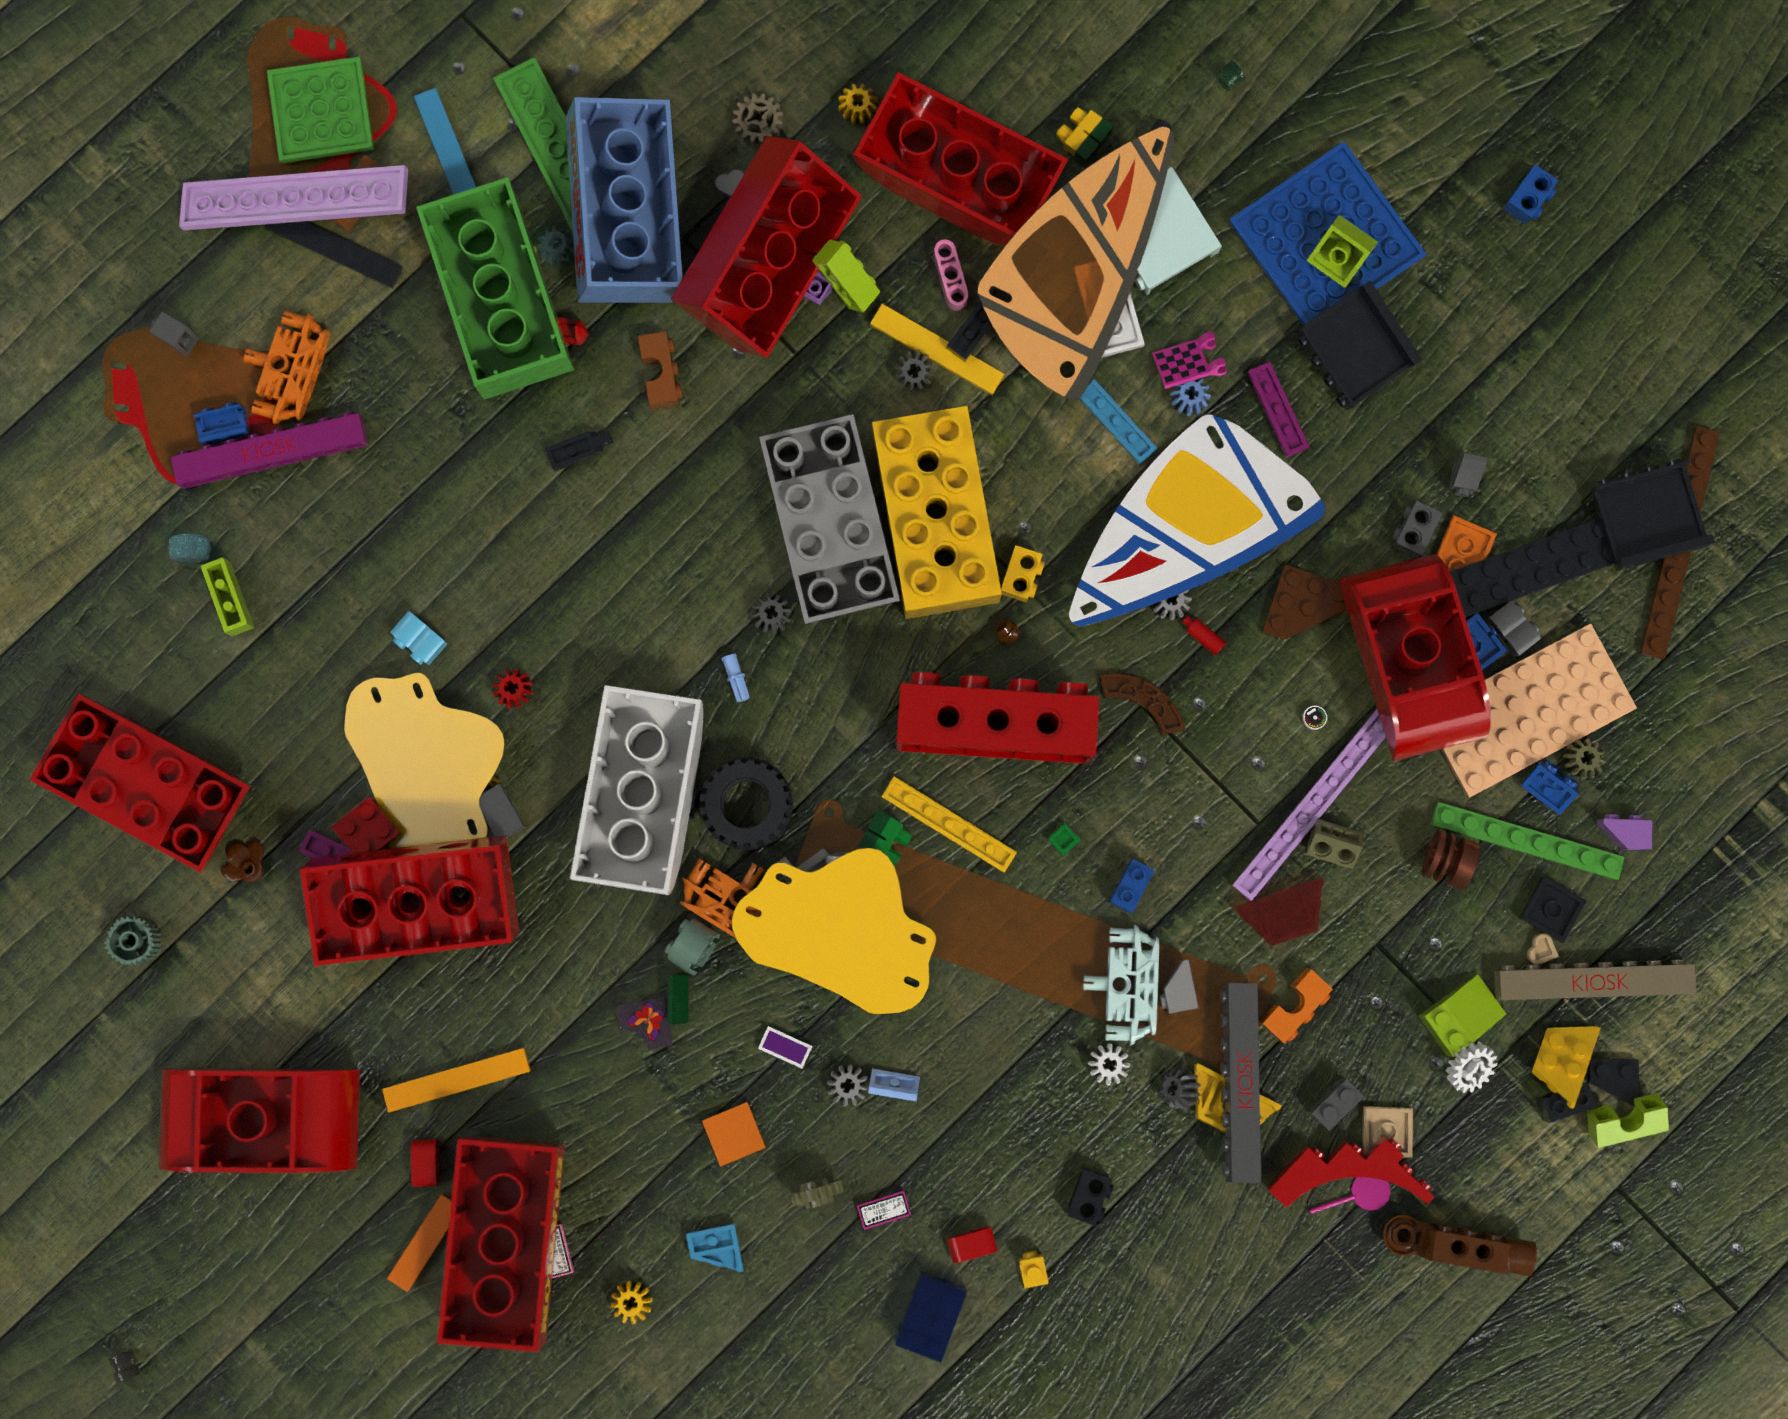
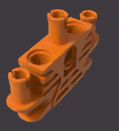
[244,310,330,424]
[680,858,766,938]

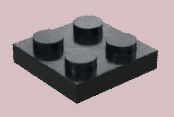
[1519,877,1587,943]

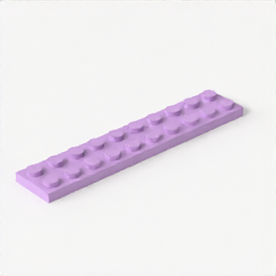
[179,165,408,230]

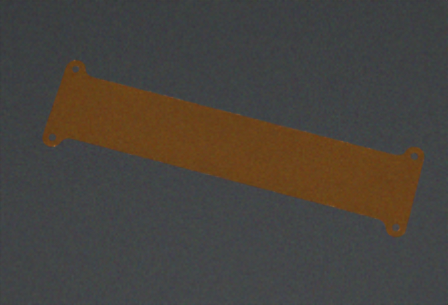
[795,800,1277,1075]

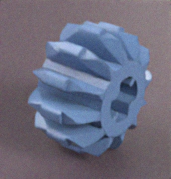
[1170,378,1211,416]

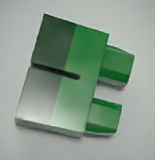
[856,809,913,866]

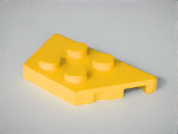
[1532,1026,1601,1109]
[1194,1063,1281,1133]

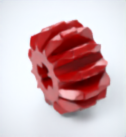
[492,668,534,709]

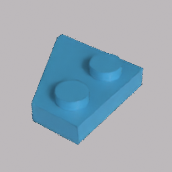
[686,1223,744,1272]

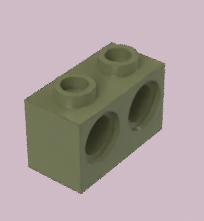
[1306,819,1364,869]

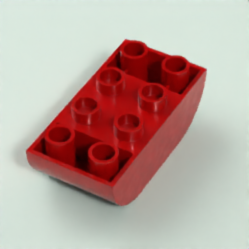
[1338,554,1491,761]
[29,694,251,873]
[158,1068,360,1173]

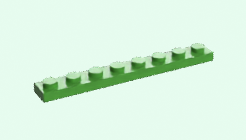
[1430,802,1625,880]

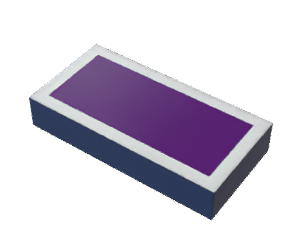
[758,1026,812,1069]

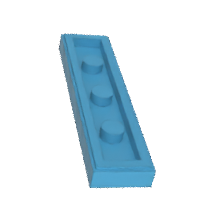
[1078,379,1157,465]

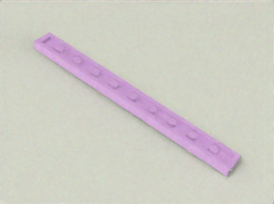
[1231,709,1386,901]

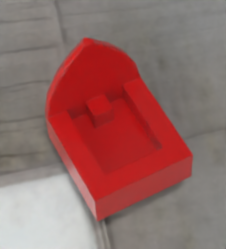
[557,318,589,345]

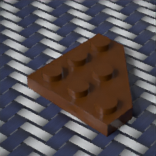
[1261,564,1346,640]

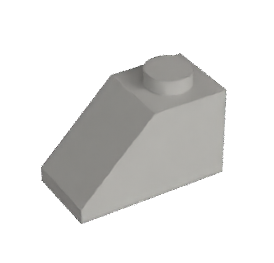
[1159,960,1198,1014]

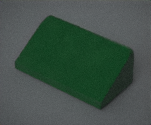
[667,975,689,1024]

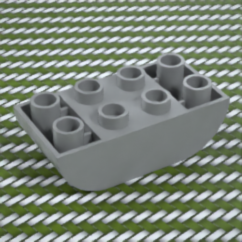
[759,414,900,624]

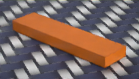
[387,1194,452,1292]

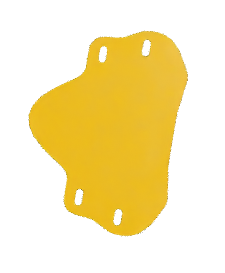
[344,673,504,849]
[732,848,936,1014]

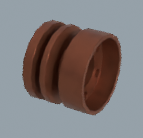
[1422,829,1480,890]

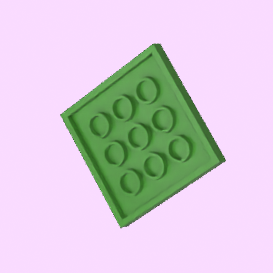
[267,57,374,164]

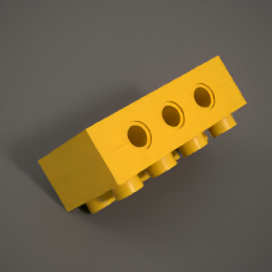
[872,406,1002,619]

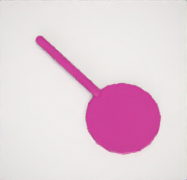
[1309,1177,1391,1214]

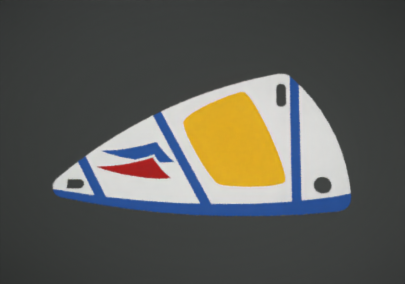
[1069,415,1325,626]

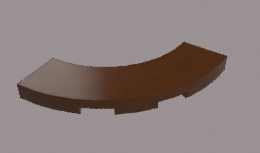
[1099,673,1186,735]

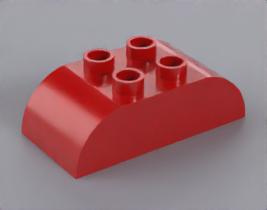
[853,72,1068,246]

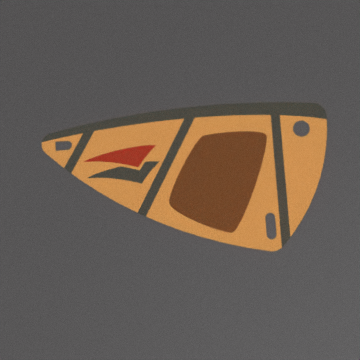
[978,127,1174,400]

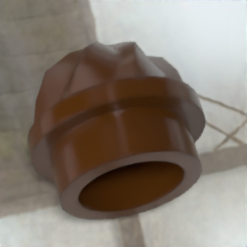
[995,619,1020,644]

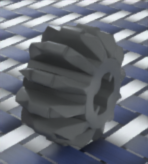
[895,350,935,391]
[751,593,792,634]
[1160,1068,1201,1110]

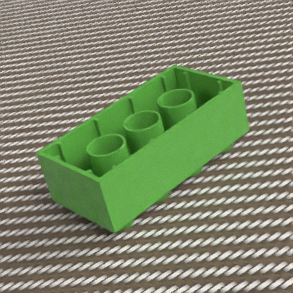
[416,177,574,400]

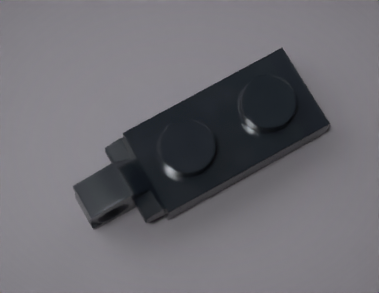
[545,431,614,472]

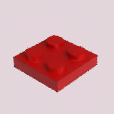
[331,797,401,853]

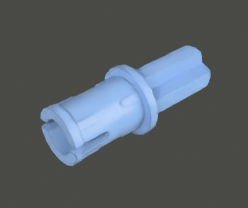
[722,654,750,702]

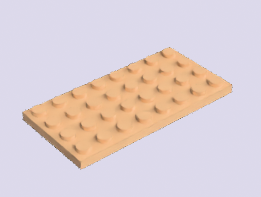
[1441,624,1637,798]

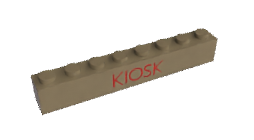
[1494,960,1697,1000]

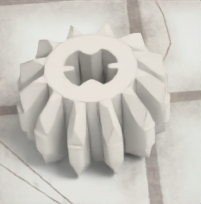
[1088,1043,1130,1085]

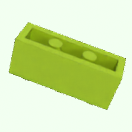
[812,239,880,313]
[201,557,255,636]

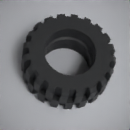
[700,757,793,851]

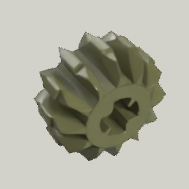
[1563,738,1606,780]

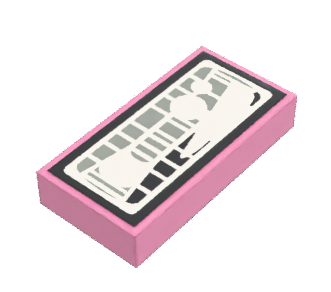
[552,1224,574,1278]

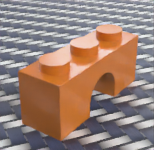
[1258,968,1333,1043]

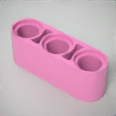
[934,240,968,311]

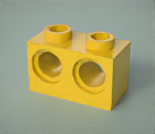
[1001,545,1045,603]

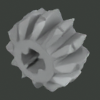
[1153,590,1192,621]
[827,1064,869,1106]

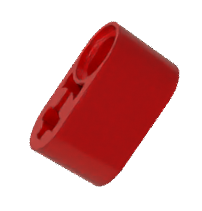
[411,1139,440,1187]
[947,1226,998,1263]

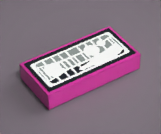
[857,1190,911,1230]

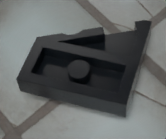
[1588,1058,1639,1107]

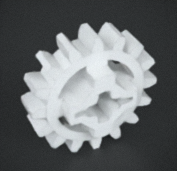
[1446,1042,1497,1093]

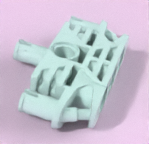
[1083,924,1159,1046]

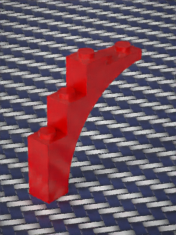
[1266,1135,1434,1208]

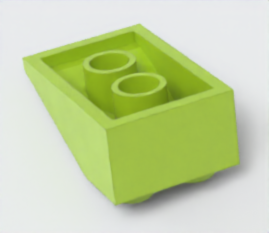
[1418,974,1506,1057]

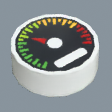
[1302,706,1327,730]

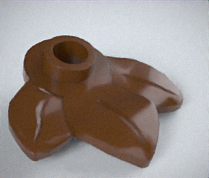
[220,840,264,883]

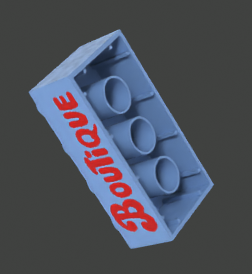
[565,97,682,303]

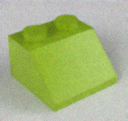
[1307,215,1378,288]

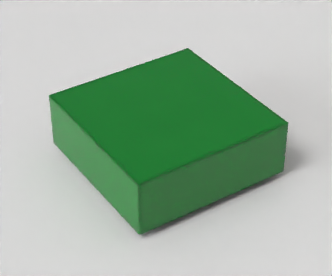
[1047,823,1081,856]

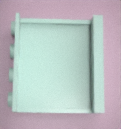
[1134,167,1221,295]

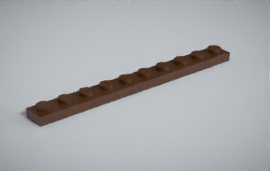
[1639,426,1720,660]

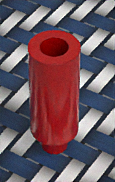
[1182,616,1226,656]

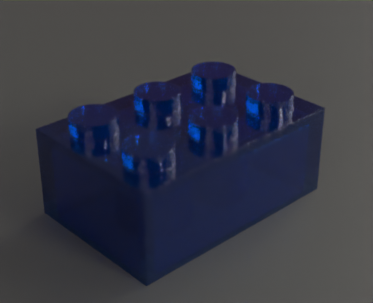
[895,1270,967,1363]

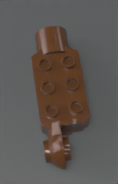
[1383,1215,1537,1276]

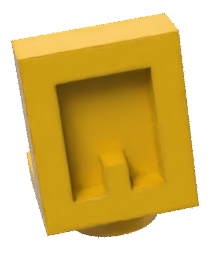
[1018,1250,1049,1289]

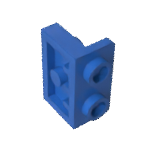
[1521,759,1579,815]

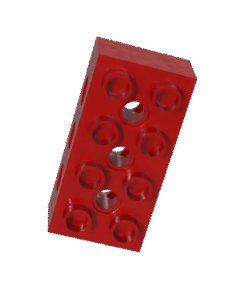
[896,672,1099,764]
[300,835,520,966]

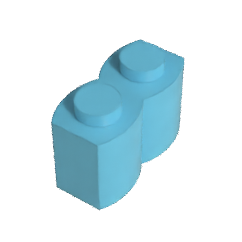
[390,611,448,665]

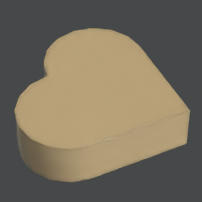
[1527,933,1559,964]

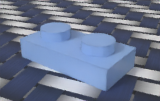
[868,1069,920,1101]

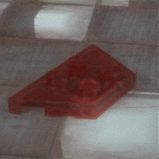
[1233,878,1324,946]

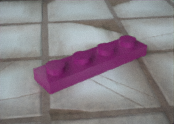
[1247,362,1309,458]

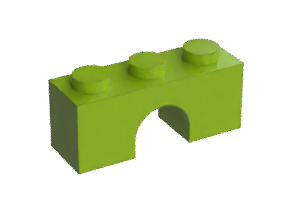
[1587,1093,1669,1148]

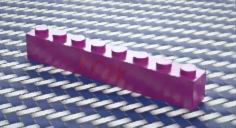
[171,412,369,489]

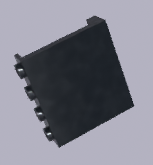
[1295,281,1422,410]
[1591,459,1715,571]

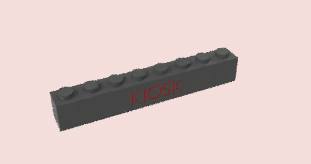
[1219,983,1261,1183]

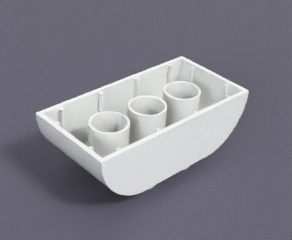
[570,685,703,895]

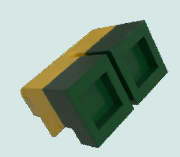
[1056,107,1114,167]

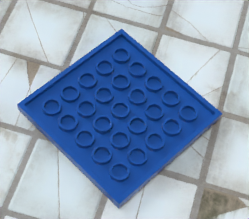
[1228,142,1427,325]

